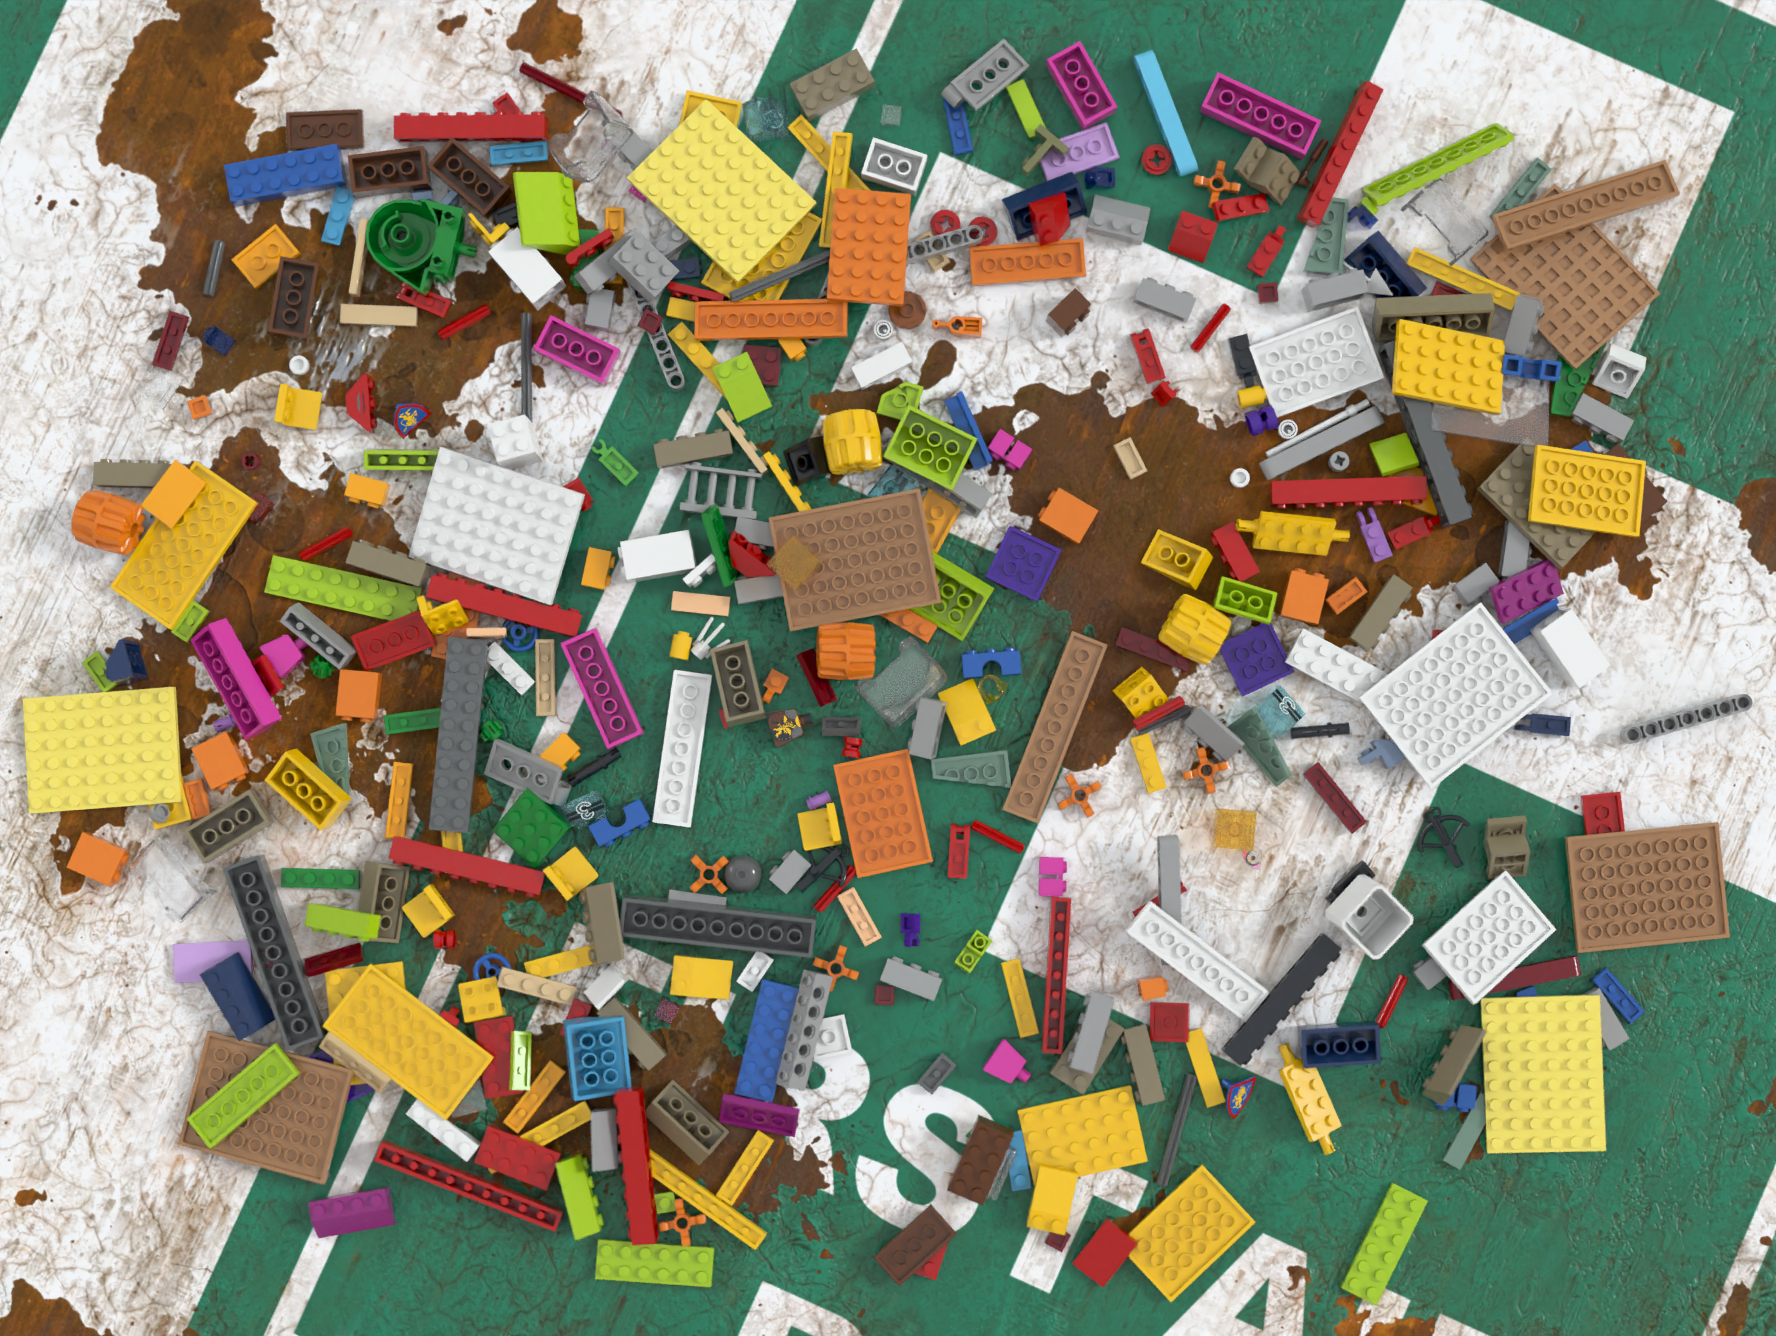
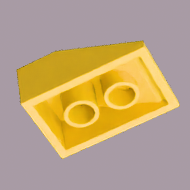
[1141,529,1213,590]
[938,678,996,746]
[670,954,733,1000]
[1027,1164,1078,1235]

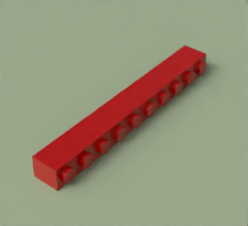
[374,1140,565,1231]

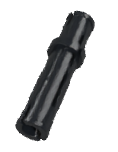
[1290,722,1350,739]
[567,747,622,788]

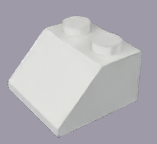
[1592,343,1646,399]
[584,963,629,1010]

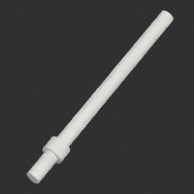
[1265,399,1370,458]

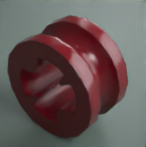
[241,452,261,470]

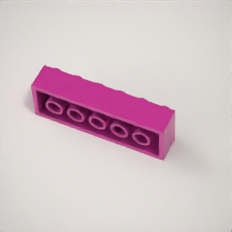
[1199,73,1321,160]
[190,618,282,740]
[560,628,645,750]

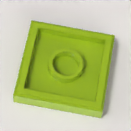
[1369,433,1419,477]

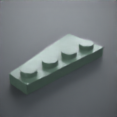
[1303,198,1349,275]
[1227,706,1292,787]
[310,723,350,796]
[931,749,1011,788]

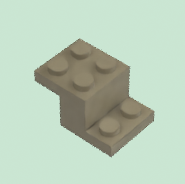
[1234,137,1301,205]
[1483,816,1530,880]

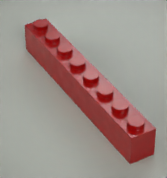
[1296,80,1384,228]
[394,111,548,142]
[1270,476,1427,509]
[426,573,582,638]
[388,836,546,898]
[1041,896,1072,1054]
[614,1086,659,1246]

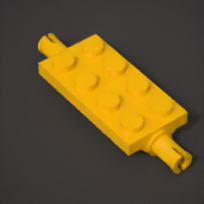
[1236,511,1350,556]
[1278,1043,1342,1155]

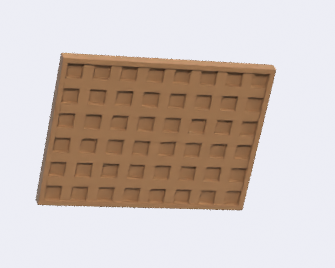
[1470,184,1661,370]

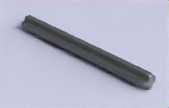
[729,250,830,302]
[521,313,532,422]
[1157,1074,1197,1187]

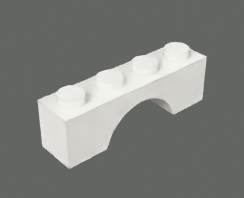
[406,1099,481,1162]

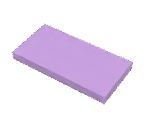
[1035,122,1119,181]
[173,940,253,983]

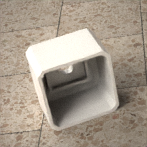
[1326,874,1413,959]

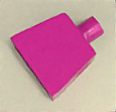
[259,634,308,678]
[982,1038,1031,1084]

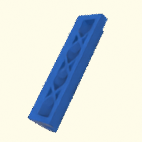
[944,391,993,471]
[1502,598,1560,644]

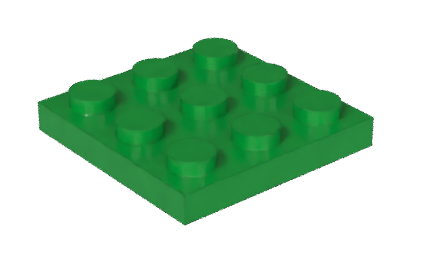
[492,788,571,869]

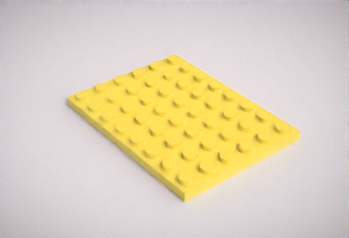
[627,99,817,283]
[23,687,183,814]
[1480,995,1606,1153]

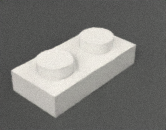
[737,952,774,992]

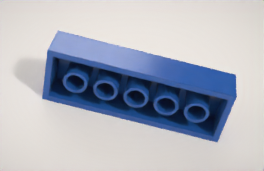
[224,144,348,207]
[734,978,799,1102]

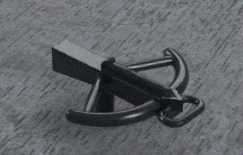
[1418,807,1470,868]
[796,842,850,893]

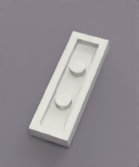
[487,641,536,696]

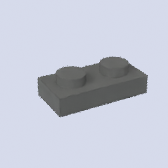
[822,717,861,736]
[917,1052,957,1095]

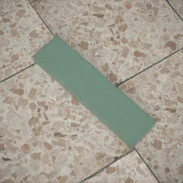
[1489,157,1552,219]
[1442,1092,1486,1170]

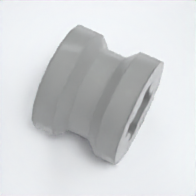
[1328,451,1349,472]

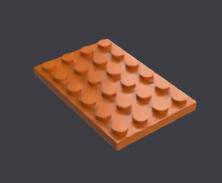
[827,188,911,306]
[833,749,933,878]

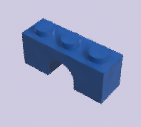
[1502,354,1562,382]
[961,647,1021,679]
[588,799,652,848]

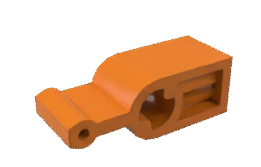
[932,316,982,338]

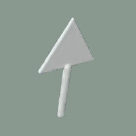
[1343,261,1393,296]

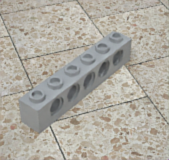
[776,970,833,1090]

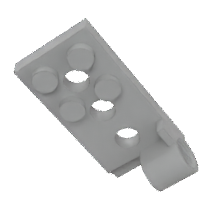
[941,39,1029,111]
[484,738,571,806]

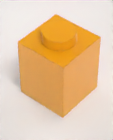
[778,339,807,362]

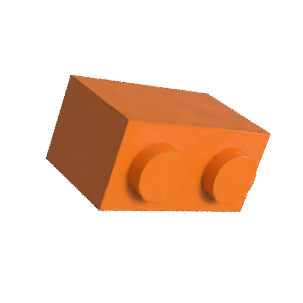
[1136,975,1169,1001]

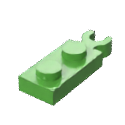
[592,439,639,487]

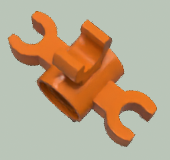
[1193,160,1241,208]
[1182,747,1230,794]
[1057,774,1102,817]
[689,855,729,894]
[813,945,859,992]
[659,1198,707,1247]

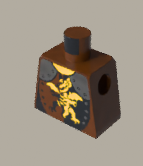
[766,708,813,748]

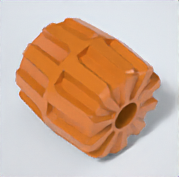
[71,490,146,555]
[816,622,876,680]

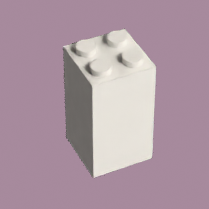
[488,227,566,311]
[487,415,543,470]
[618,530,697,583]
[1530,608,1611,688]

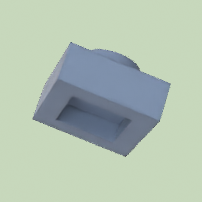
[412,188,434,202]
[440,189,461,207]

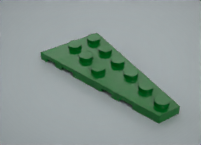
[1549,342,1607,417]

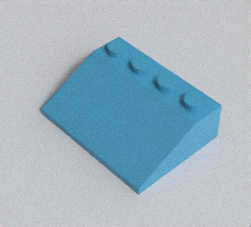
[563,1016,631,1101]

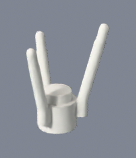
[690,617,730,660]

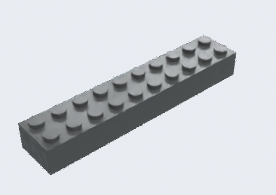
[1378,341,1473,529]
[429,637,489,833]
[222,855,327,1051]
[620,894,817,958]

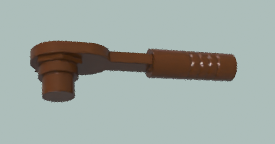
[1295,138,1329,188]

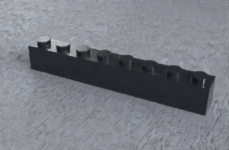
[1221,933,1341,1066]

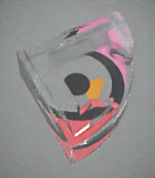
[1242,850,1262,871]

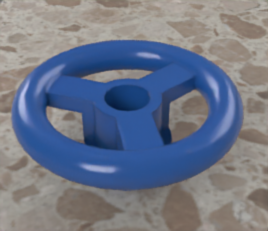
[502,620,539,652]
[473,953,511,990]

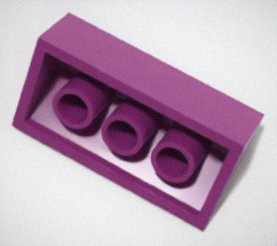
[308,1186,396,1238]

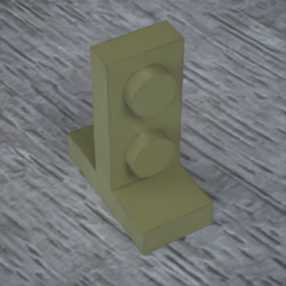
[1021,124,1069,177]

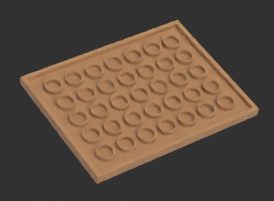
[769,488,942,631]
[1565,822,1730,953]
[178,1031,354,1184]

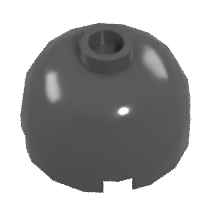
[724,855,762,893]

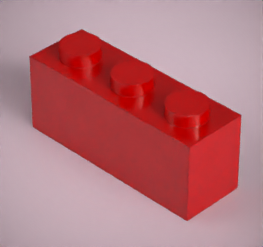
[1210,521,1260,582]

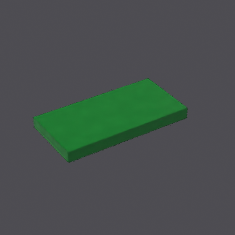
[701,503,740,587]

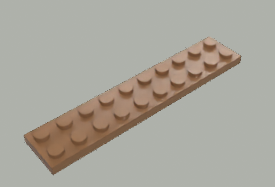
[1491,160,1680,251]
[1002,631,1108,824]

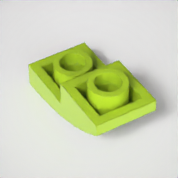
[954,930,993,974]

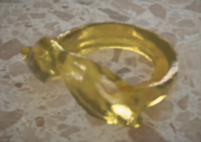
[978,675,1008,705]

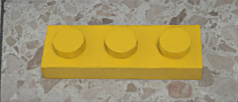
[1130,733,1167,794]

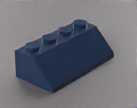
[1002,172,1087,241]
[1344,230,1428,298]
[200,952,275,1041]
[1298,1021,1381,1068]

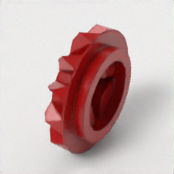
[1141,145,1172,175]
[930,210,961,236]
[968,216,998,246]

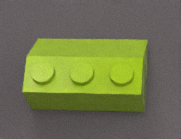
[1213,576,1277,625]

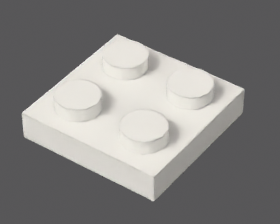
[683,554,718,588]
[814,1014,852,1060]

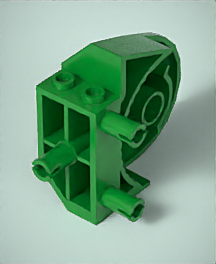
[365,199,478,297]

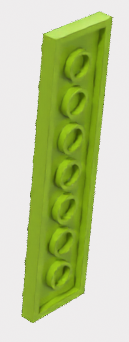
[1361,123,1515,206]
[264,555,423,621]

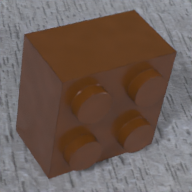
[1046,288,1091,337]

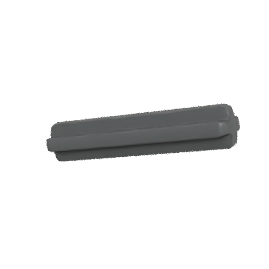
[203,240,225,296]
[1137,705,1191,735]

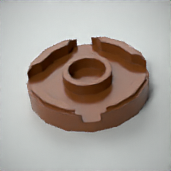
[888,291,926,330]

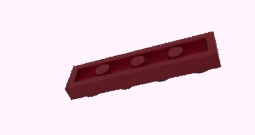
[1115,627,1191,672]
[1303,762,1367,834]

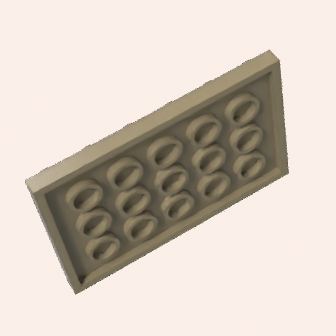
[1477,437,1595,570]

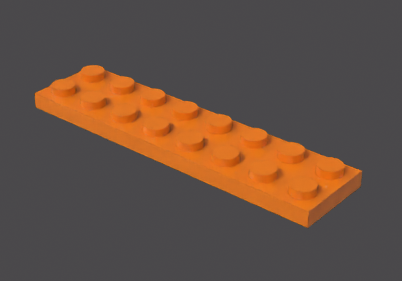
[694,299,848,341]

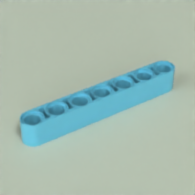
[1133,49,1198,177]

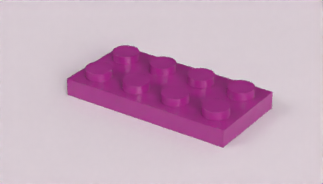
[1489,558,1564,623]
[719,1094,800,1137]

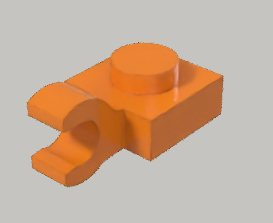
[762,669,789,704]

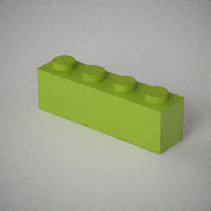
[364,449,439,470]
[305,903,381,942]

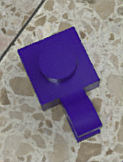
[901,913,920,947]

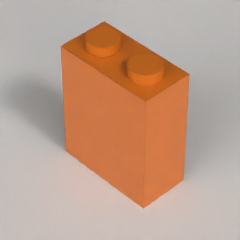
[1038,488,1098,545]
[1278,568,1329,625]
[336,669,382,723]
[191,731,250,792]
[66,832,130,886]

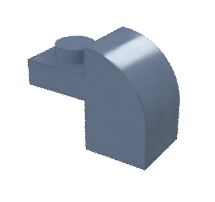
[1358,739,1405,769]

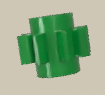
[310,655,335,678]
[479,720,503,743]

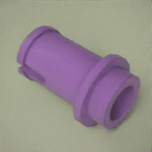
[213,713,237,733]
[806,790,831,811]

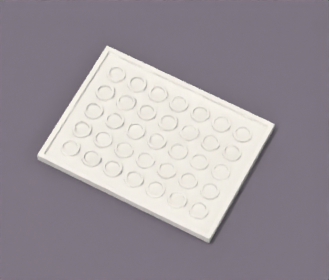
[408,447,585,605]
[1358,602,1553,789]

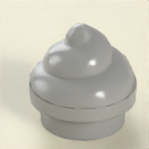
[150,804,170,823]

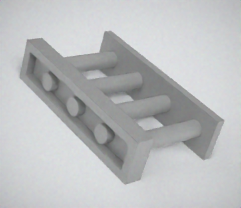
[679,462,762,520]

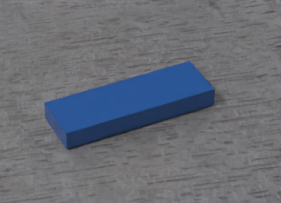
[943,99,973,156]
[1591,967,1645,1024]

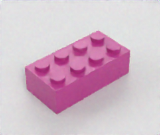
[1046,41,1117,131]
[534,315,621,386]

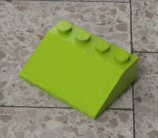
[513,172,580,255]
[883,405,978,490]
[910,551,995,641]

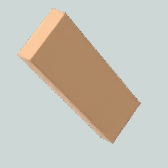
[671,591,731,617]
[837,887,882,947]

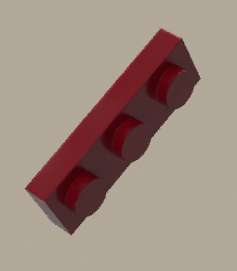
[152,311,189,372]
[796,648,838,707]
[305,943,364,978]

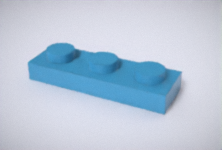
[489,141,549,167]
[321,186,355,247]
[1006,1130,1031,1191]

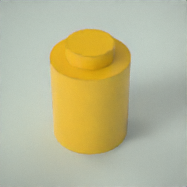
[1236,385,1267,409]
[669,631,692,660]

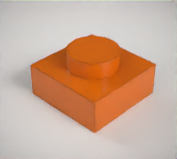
[187,395,213,420]

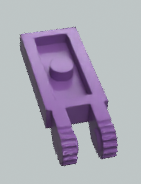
[1356,507,1393,563]

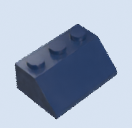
[105,639,149,685]

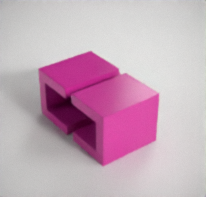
[988,429,1032,471]
[1038,857,1067,896]

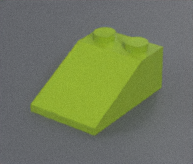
[712,352,772,423]

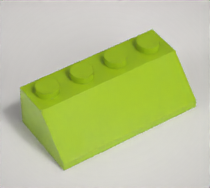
[556,1153,604,1240]

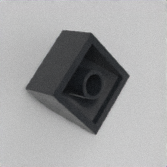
[783,436,832,486]

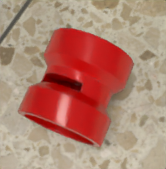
[841,736,863,758]
[434,930,456,949]

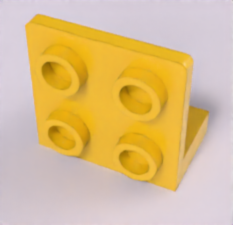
[468,212,510,247]
[274,383,323,430]
[416,595,469,635]
[1112,667,1169,719]
[798,803,842,851]
[543,847,599,901]
[402,884,455,938]
[458,977,506,1023]

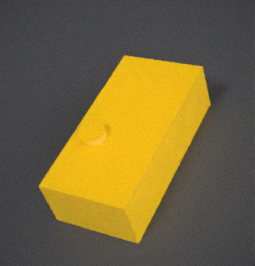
[265,748,352,831]

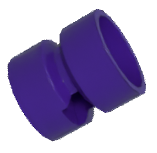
[1245,404,1279,437]

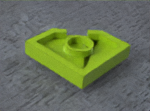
[877,382,924,421]

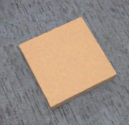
[467,628,507,638]

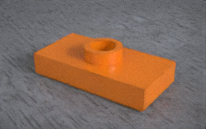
[1325,577,1367,615]
[183,778,212,820]

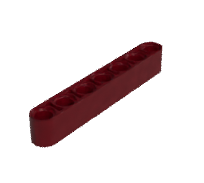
[1447,955,1582,1000]

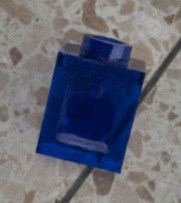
[1084,166,1115,189]
[1347,204,1378,229]
[202,325,236,356]

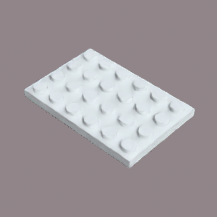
[1249,306,1384,418]
[1422,870,1556,1005]

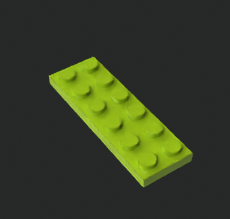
[187,1043,301,1149]
[1340,1183,1428,1305]
[595,1239,714,1287]

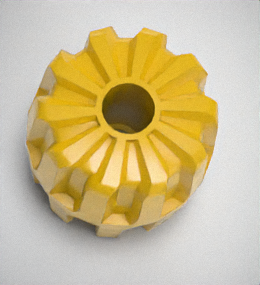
[823,409,882,476]
[1158,594,1231,665]

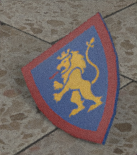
[393,403,431,439]
[1221,1076,1256,1119]

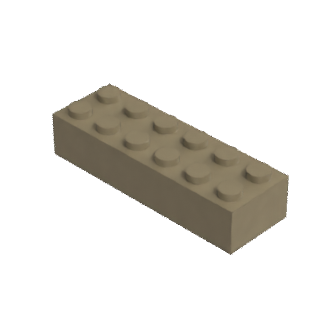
[1372,293,1495,342]

